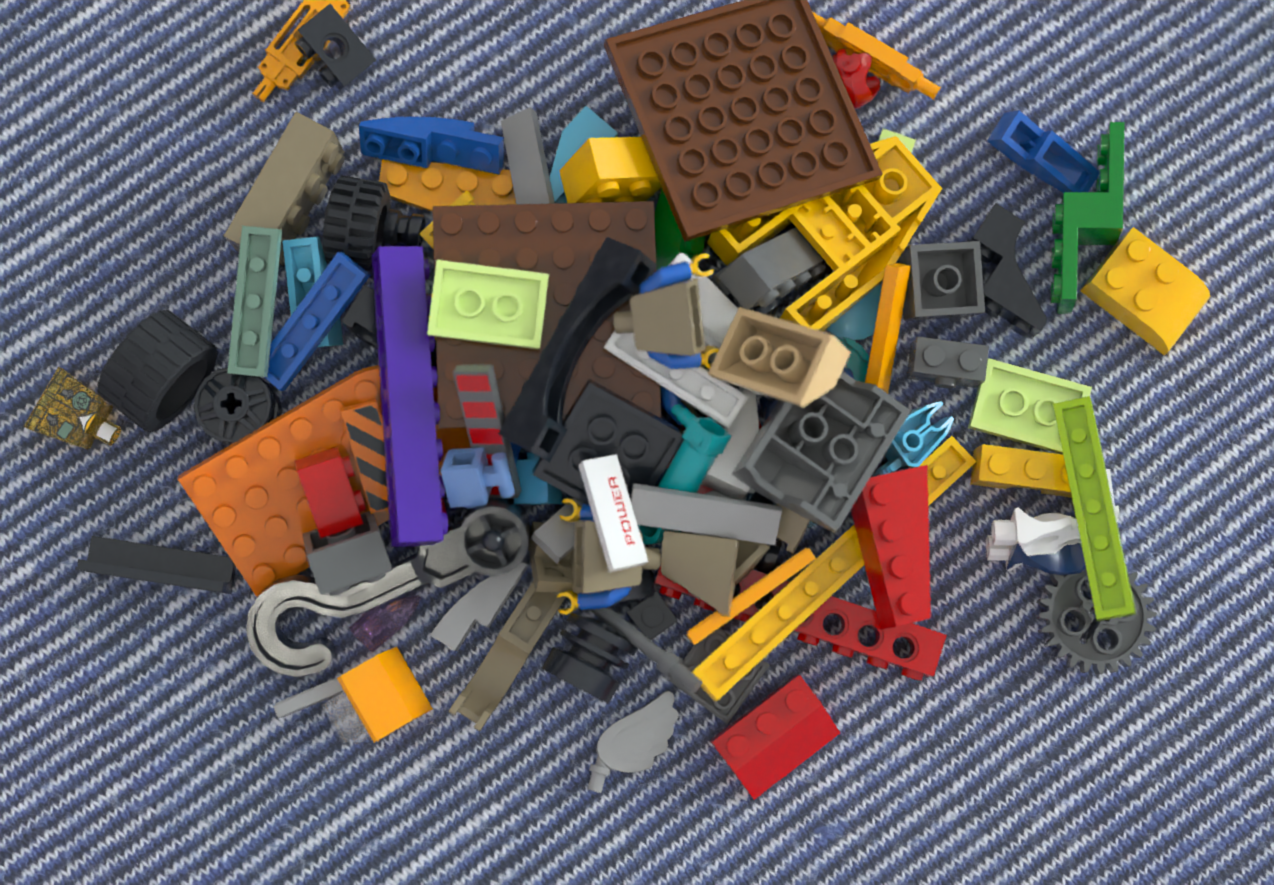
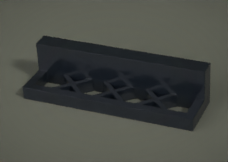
[76,536,236,594]

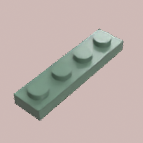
[227,226,282,377]

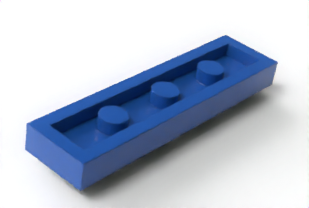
[264,252,371,391]

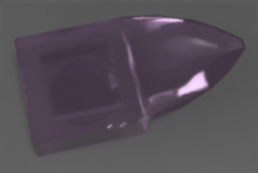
[349,595,421,653]

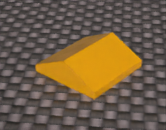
[337,646,433,743]

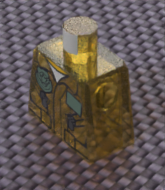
[23,367,121,450]

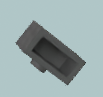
[906,336,989,389]

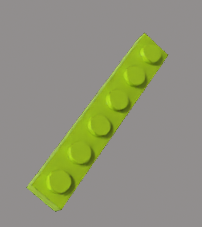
[1053,396,1136,621]

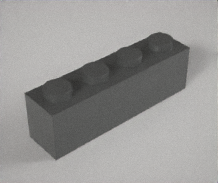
[719,228,827,310]

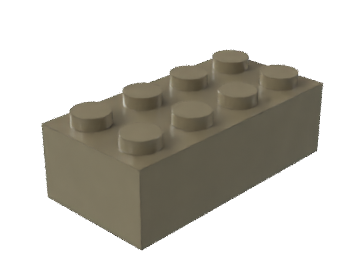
[224,112,345,266]

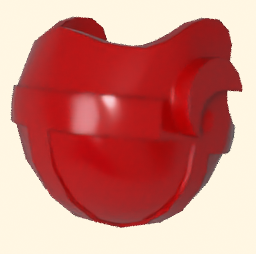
[832,48,880,109]

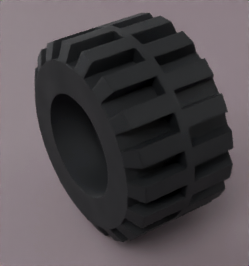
[323,175,390,272]

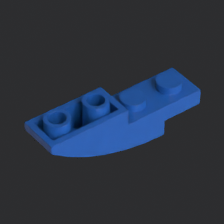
[359,117,504,174]

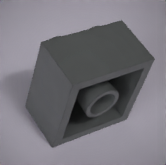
[899,241,985,321]
[302,511,393,596]

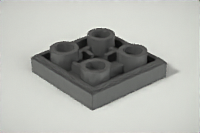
[668,628,770,724]

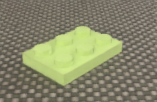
[427,260,549,350]
[968,358,1092,454]

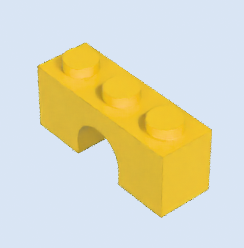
[970,444,1072,498]

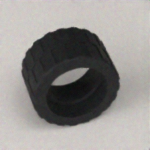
[97,310,218,432]

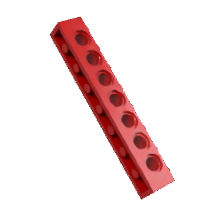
[654,564,947,682]

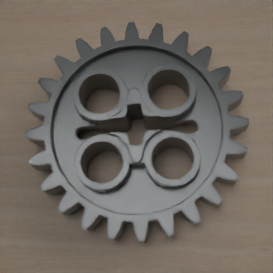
[1035,569,1157,675]

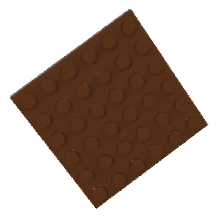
[603,0,883,242]
[433,201,661,428]

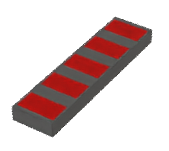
[453,365,521,498]

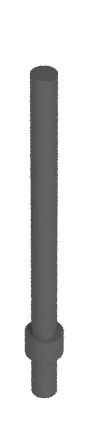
[572,590,702,693]

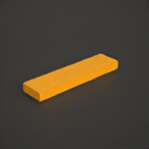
[865,263,911,394]
[686,548,816,645]

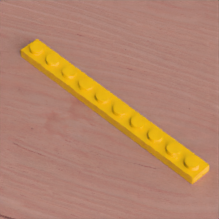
[692,436,977,702]

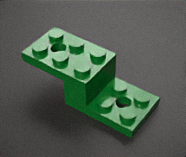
[1050,122,1125,314]

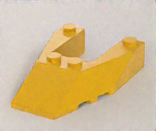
[707,136,942,332]

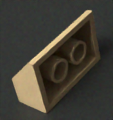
[708,307,850,407]

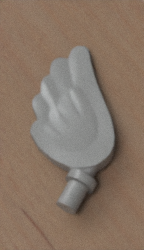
[587,691,679,793]

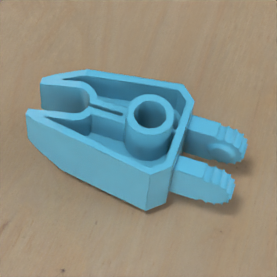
[873,401,954,477]

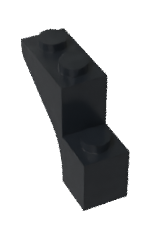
[969,203,1047,337]

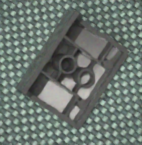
[732,371,911,533]

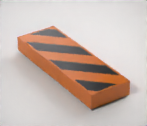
[340,399,388,514]

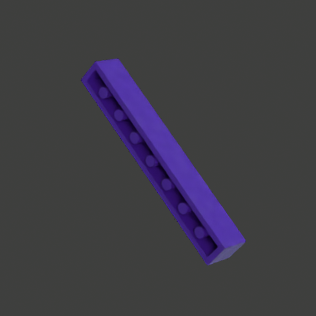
[372,246,448,547]

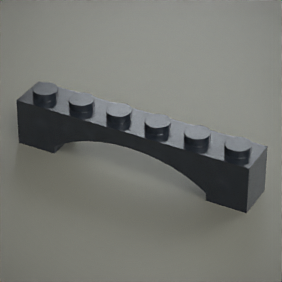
[498,237,657,463]

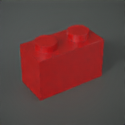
[295,447,367,538]

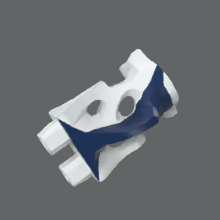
[986,469,1119,575]

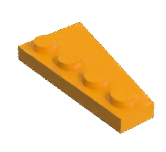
[379,159,516,212]

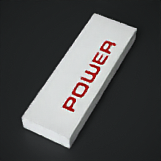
[579,455,648,572]

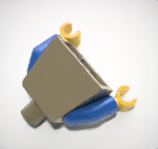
[613,254,719,369]
[557,499,661,614]

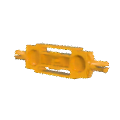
[252,0,350,103]
[813,12,941,100]

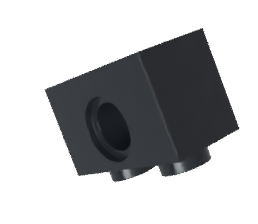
[293,4,376,90]

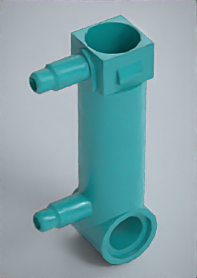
[637,404,732,545]

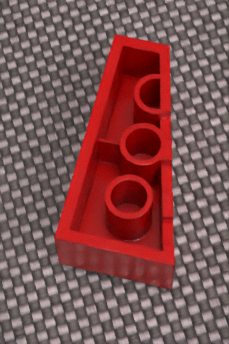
[850,465,931,629]

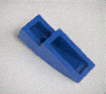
[987,110,1100,193]

